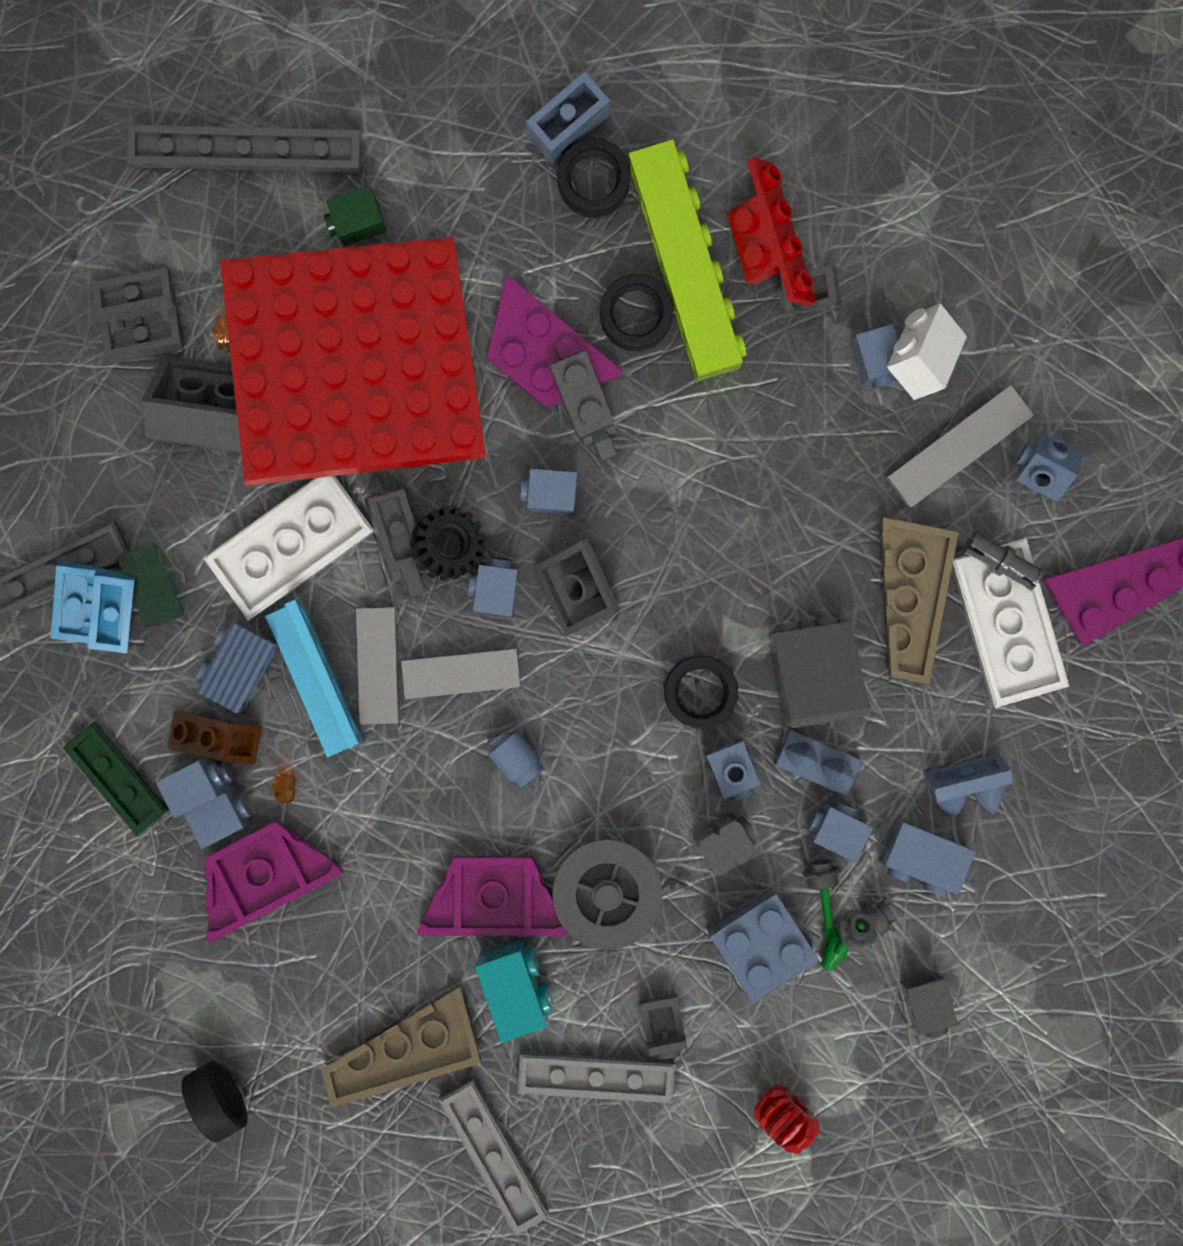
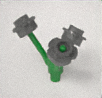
[803,859,897,971]

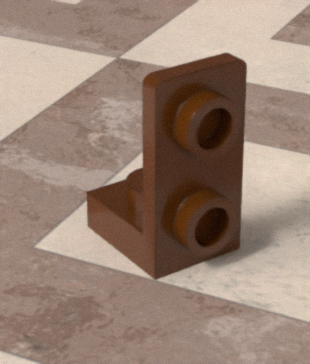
[168,711,262,764]

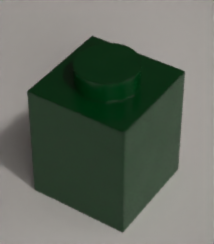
[324,185,387,246]

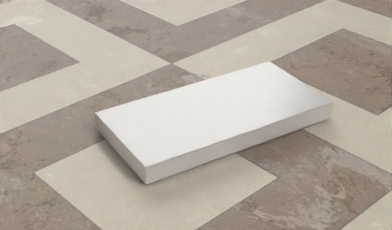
[203,476,374,621]
[952,538,1070,708]

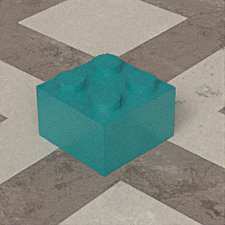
[475,938,553,1043]

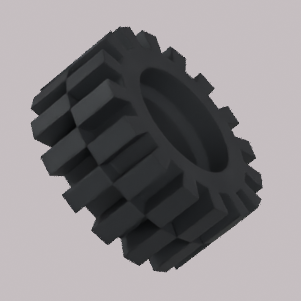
[410,506,486,581]

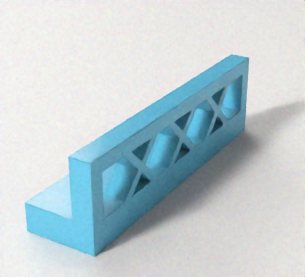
[265,599,364,758]

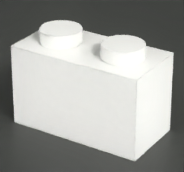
[887,303,967,400]

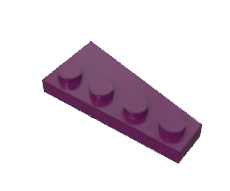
[1041,538,1183,646]

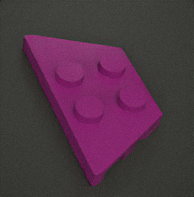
[487,276,623,409]
[205,820,344,944]
[417,856,568,937]

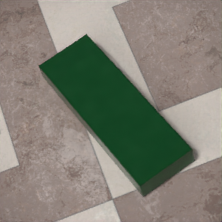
[63,722,170,836]

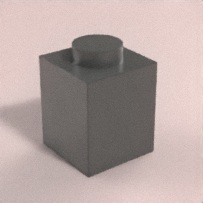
[900,972,958,1038]

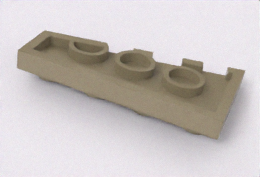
[880,517,959,685]
[321,986,483,1108]

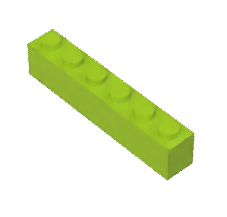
[628,139,747,382]

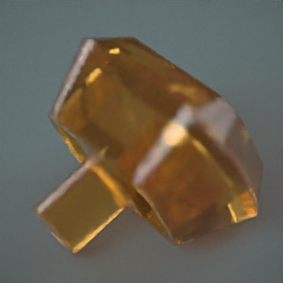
[272,772,295,803]

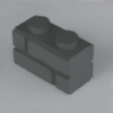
[694,813,759,877]

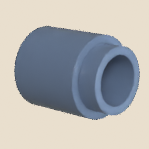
[487,730,544,789]

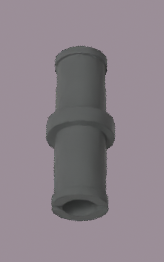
[963,531,1044,591]

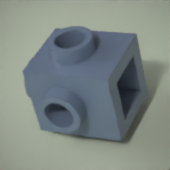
[1016,432,1083,502]

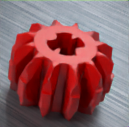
[753,1085,820,1154]

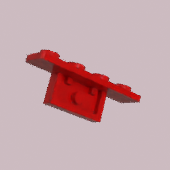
[727,157,815,306]

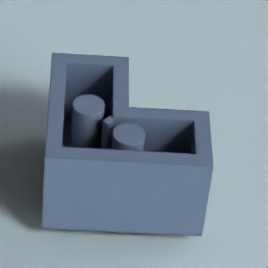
[156,758,251,850]

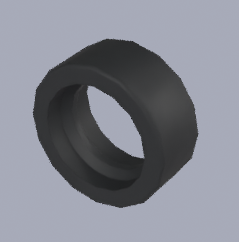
[557,138,630,218]
[600,274,673,352]
[664,655,738,729]
[181,1061,248,1143]

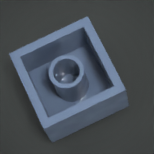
[707,887,819,1003]

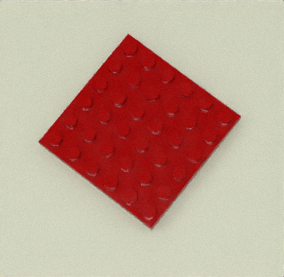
[220,237,485,486]

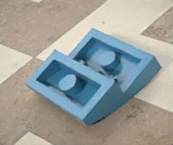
[50,561,135,654]

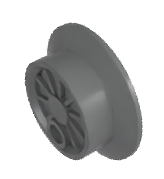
[553,840,662,950]

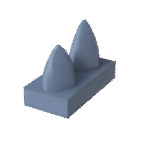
[774,729,862,797]
[924,753,1013,817]

